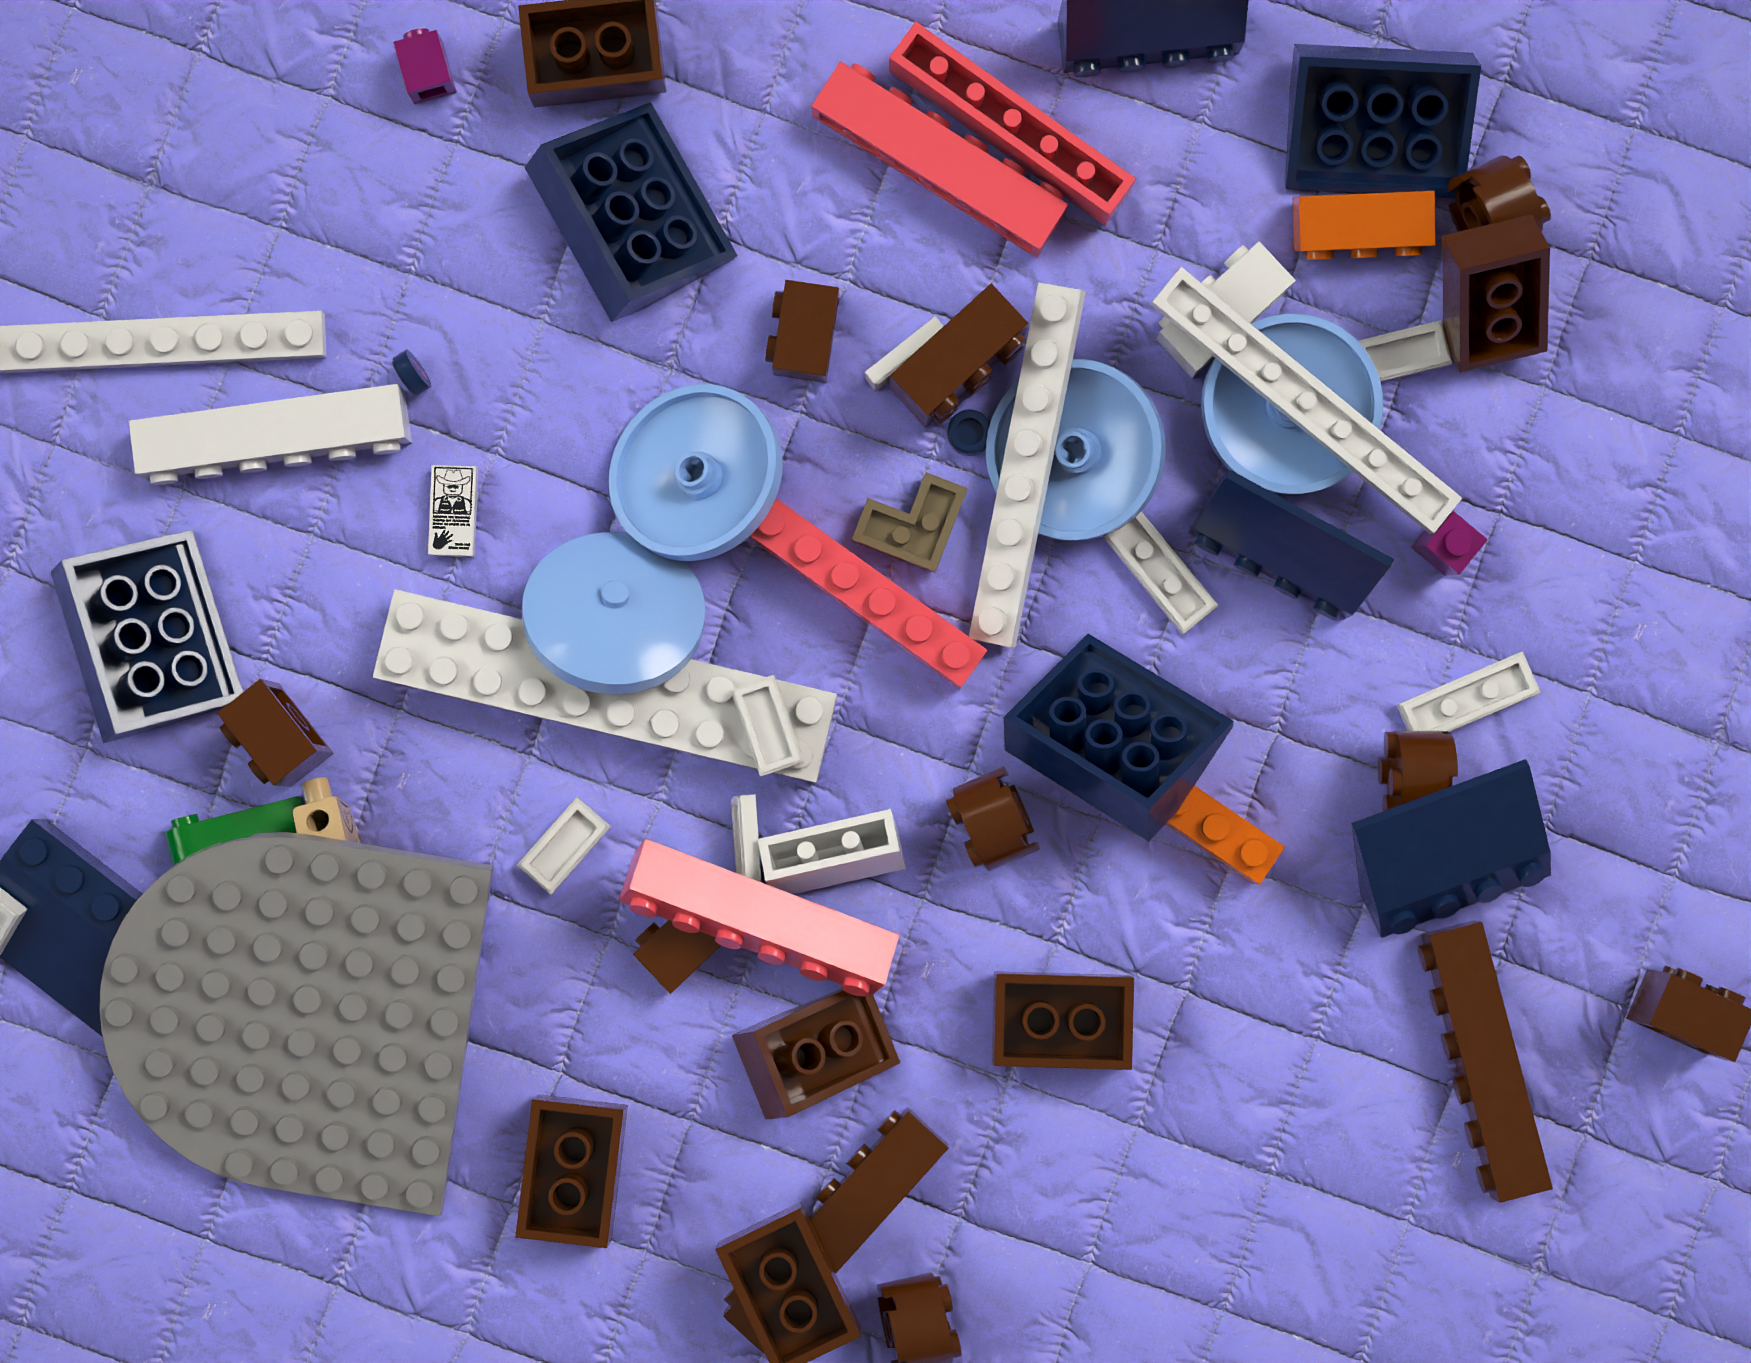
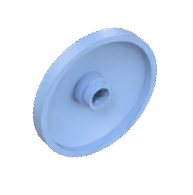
[1201,313,1383,495]
[986,359,1166,541]
[609,384,783,561]
[522,532,705,694]

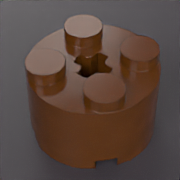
[1447,155,1551,232]
[1378,731,1458,811]
[946,766,1040,872]
[877,1272,962,1363]

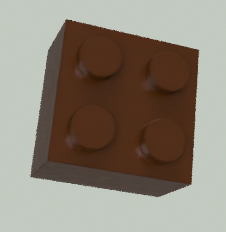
[217,679,334,787]
[1626,966,1751,1063]

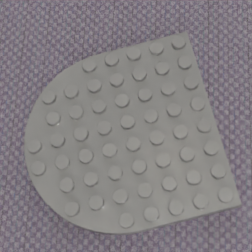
[99,832,494,1216]

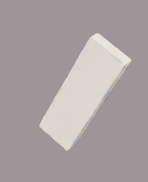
[1103,511,1219,635]
[1396,651,1541,732]

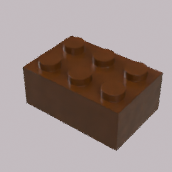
[518,0,667,108]
[1442,214,1550,373]
[890,283,1028,428]
[992,971,1134,1070]
[515,1094,628,1248]
[715,1201,861,1363]

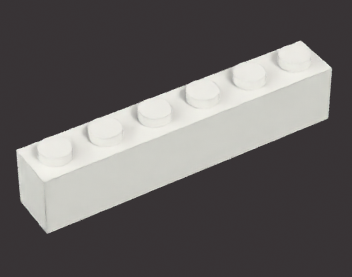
[129,384,412,485]

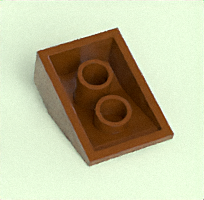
[732,989,900,1119]

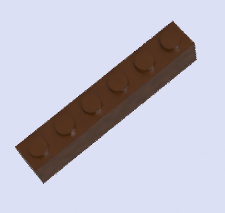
[1418,920,1553,1203]
[723,1107,949,1354]

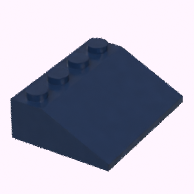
[1057,0,1248,77]
[1285,44,1481,198]
[524,102,738,322]
[1188,470,1394,621]
[50,530,243,744]
[1003,634,1234,842]
[1351,759,1551,938]
[0,819,143,1037]

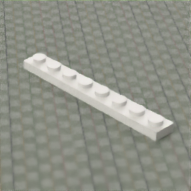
[1150,267,1462,534]
[969,282,1086,648]
[0,311,327,373]

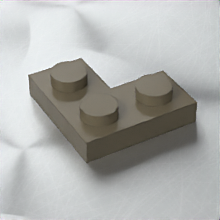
[851,472,968,573]

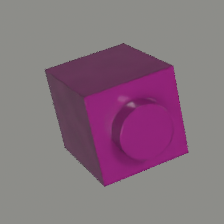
[393,28,457,104]
[1411,511,1488,576]

